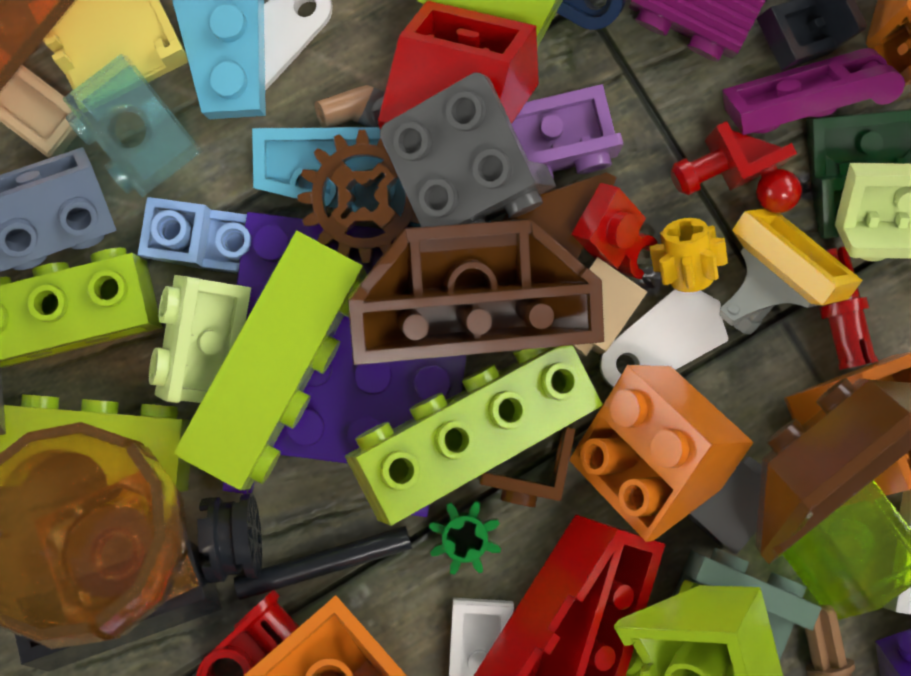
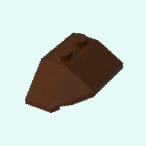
[348,219,604,365]
[755,378,911,565]

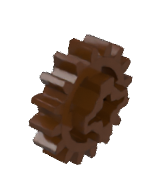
[297,129,420,263]

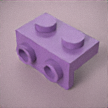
[512,84,624,179]

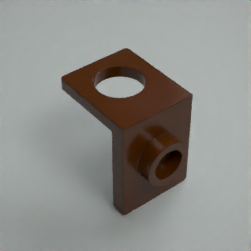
[479,427,575,507]

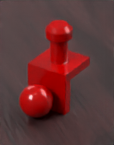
[670,121,802,213]

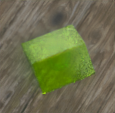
[782,480,911,620]

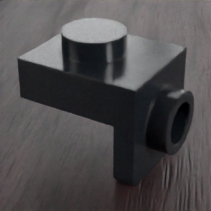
[756,0,867,70]

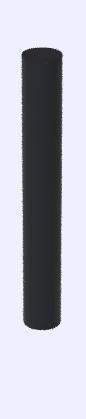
[234,526,413,600]

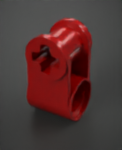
[196,590,300,676]

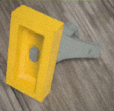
[719,209,863,335]

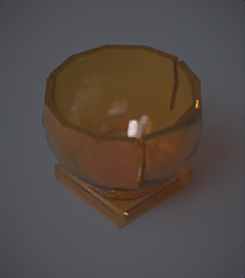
[0,422,199,649]

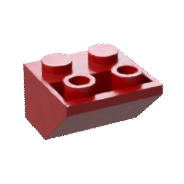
[378,0,539,130]

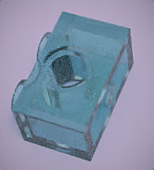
[63,54,203,197]

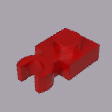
[571,183,658,279]

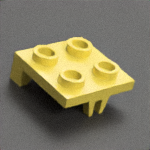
[32,0,188,113]

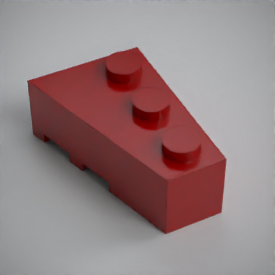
[474,514,666,676]

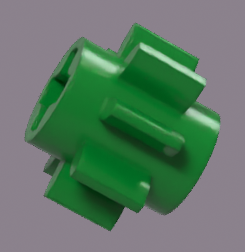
[429,500,501,575]

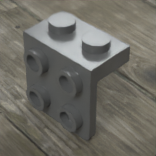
[380,73,556,227]

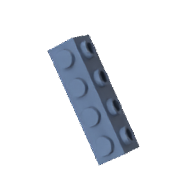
[0,147,117,272]

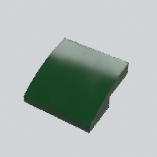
[806,108,911,238]

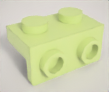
[835,163,911,261]
[149,275,251,403]

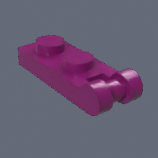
[722,48,905,135]

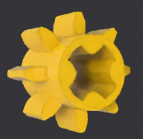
[650,218,728,292]

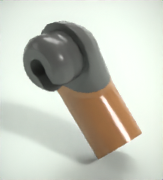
[315,85,385,128]

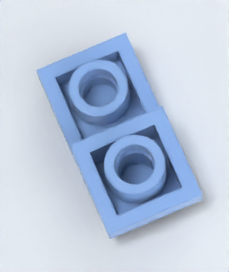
[138,197,251,274]

